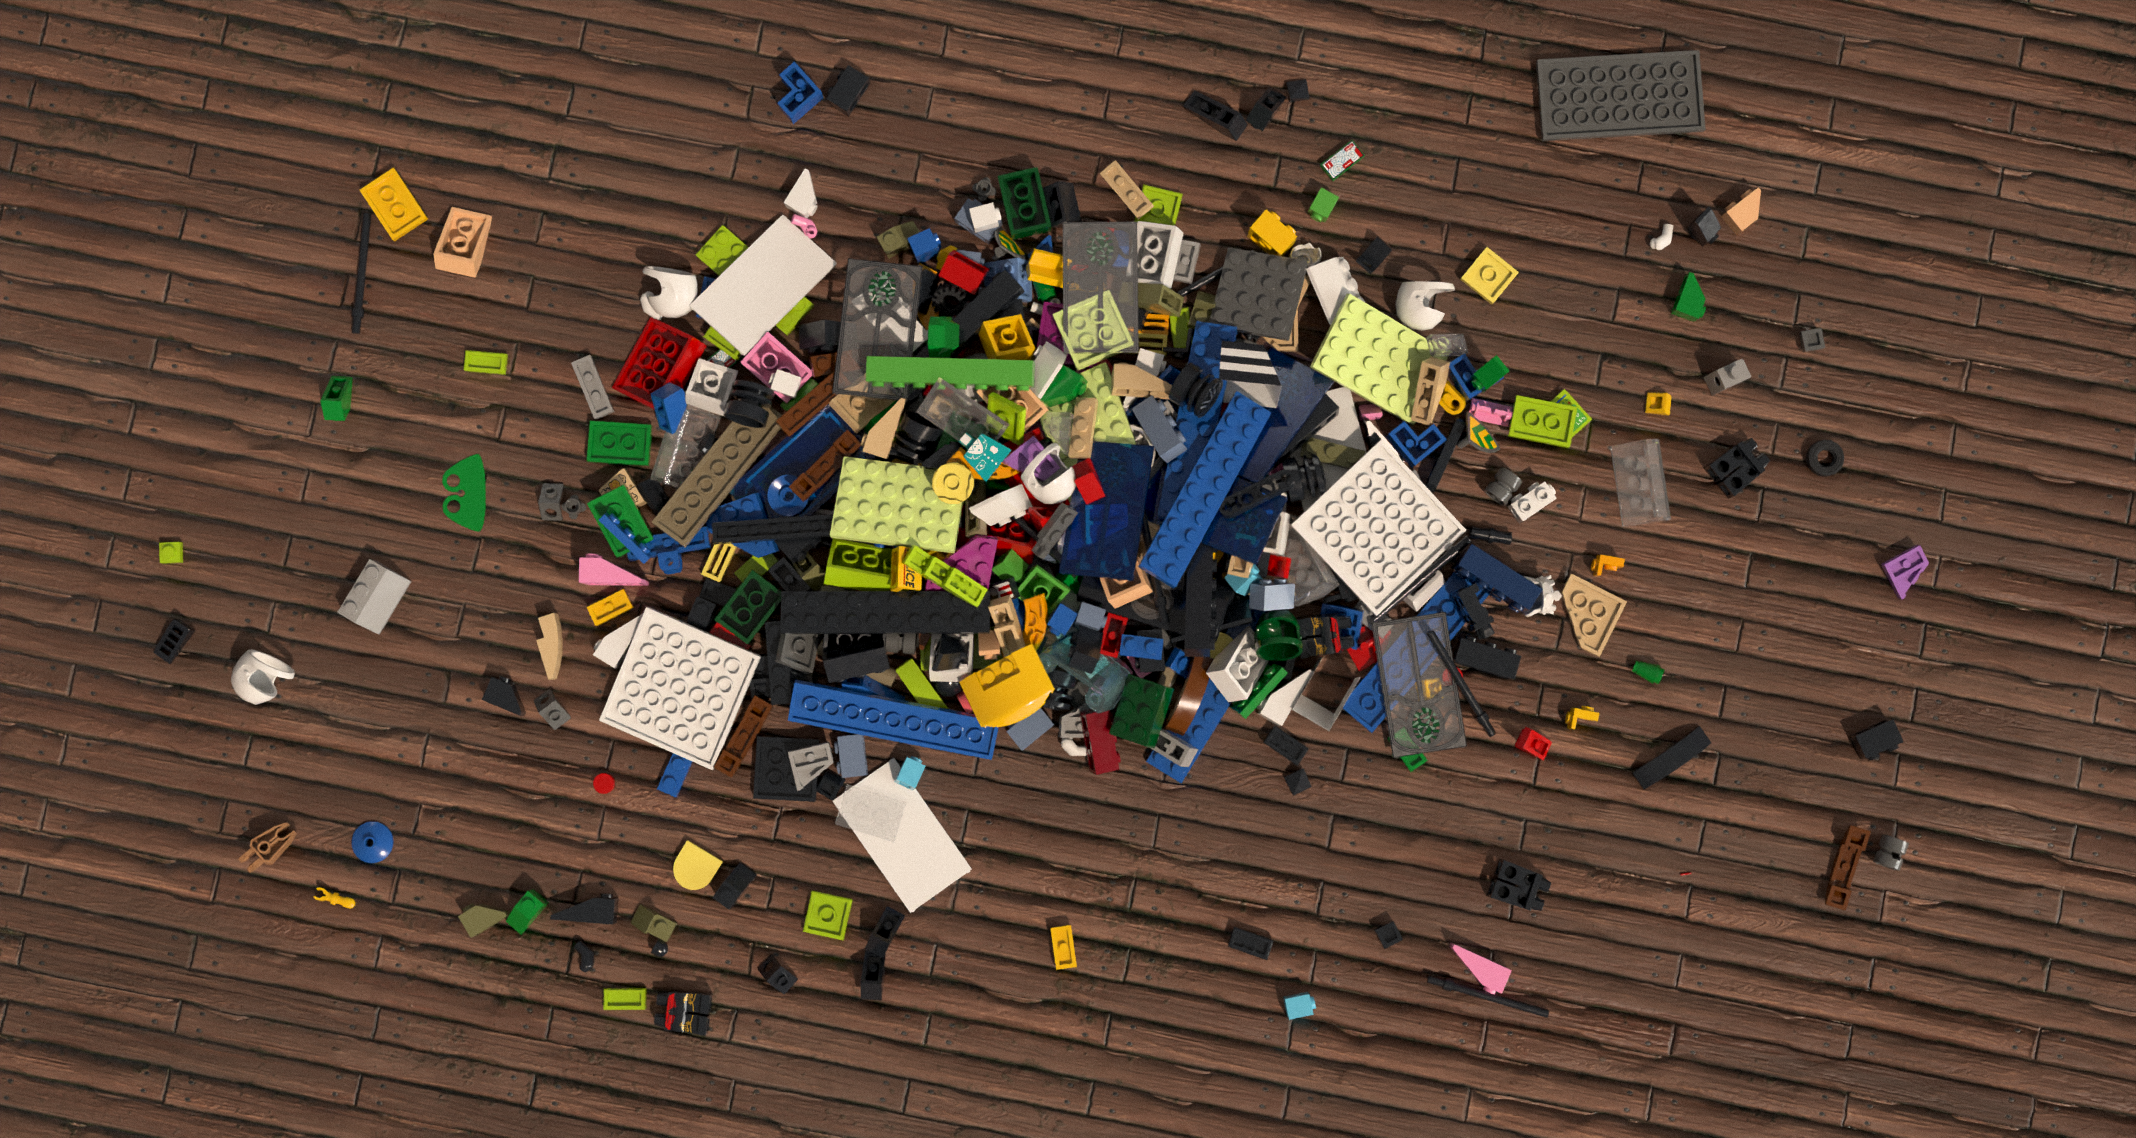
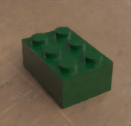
[998,167,1051,240]
[714,569,783,644]
[1109,674,1174,748]

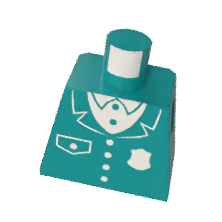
[958,432,1011,481]

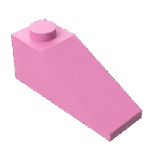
[1449,943,1512,995]

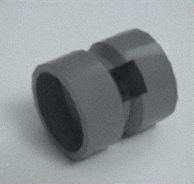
[1484,467,1523,506]
[886,634,917,655]
[1873,834,1909,871]

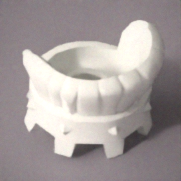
[1523,575,1562,617]

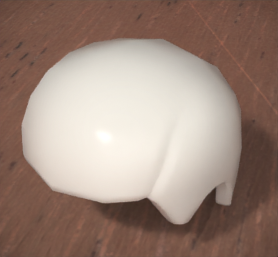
[1289,243,1322,273]

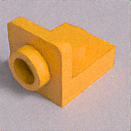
[1591,554,1625,577]

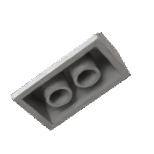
[337,559,412,634]

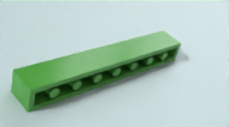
[866,356,1035,391]

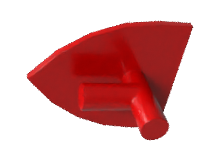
[1346,626,1391,672]

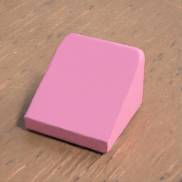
[1358,404,1383,421]

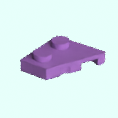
[1002,436,1060,482]
[1881,545,1929,600]

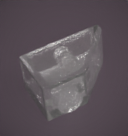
[1043,412,1074,458]

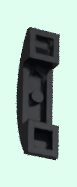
[1631,726,1711,790]

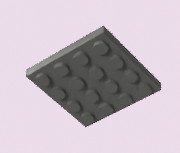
[1209,247,1308,341]

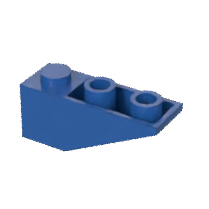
[842,675,905,701]

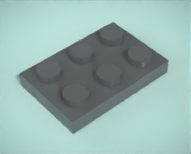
[775,634,820,674]

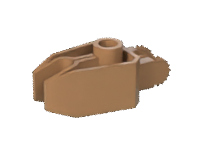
[238,823,297,873]

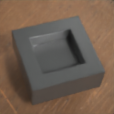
[1799,328,1825,353]

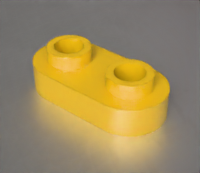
[1439,380,1466,415]

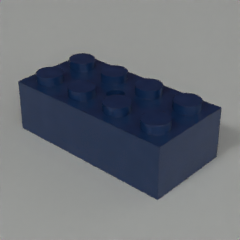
[1452,544,1543,613]

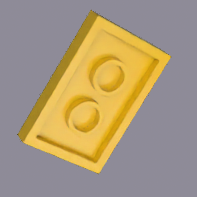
[360,168,428,241]

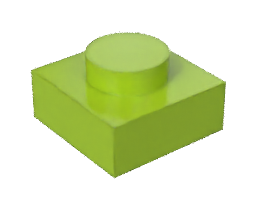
[159,542,183,564]

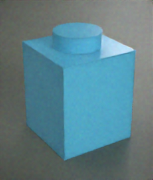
[1224,564,1262,597]
[894,756,925,791]
[1283,992,1316,1020]

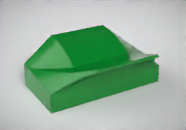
[928,317,959,358]

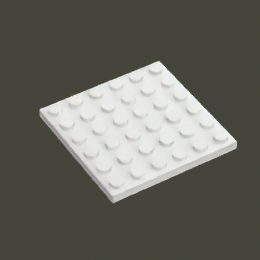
[1291,439,1466,616]
[599,607,761,770]

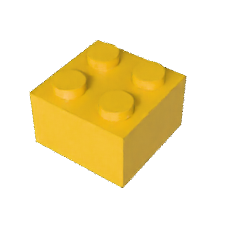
[1247,210,1297,257]
[978,314,1035,360]

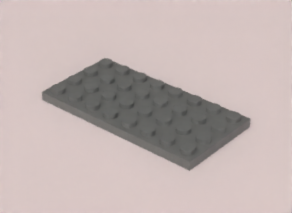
[1536,50,1706,141]

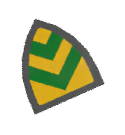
[992,227,1028,261]
[1457,411,1500,453]

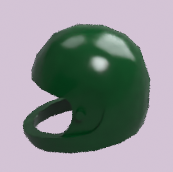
[1254,609,1303,661]

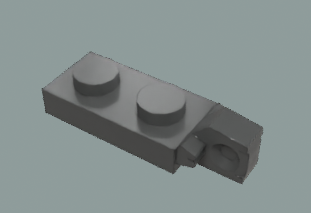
[1031,503,1078,559]

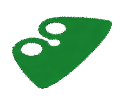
[442,454,486,532]

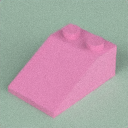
[740,332,812,403]
[579,554,649,586]

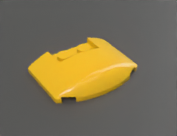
[959,644,1055,728]

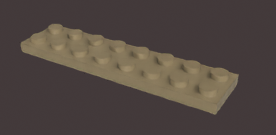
[652,407,782,548]

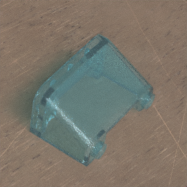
[1038,632,1130,714]

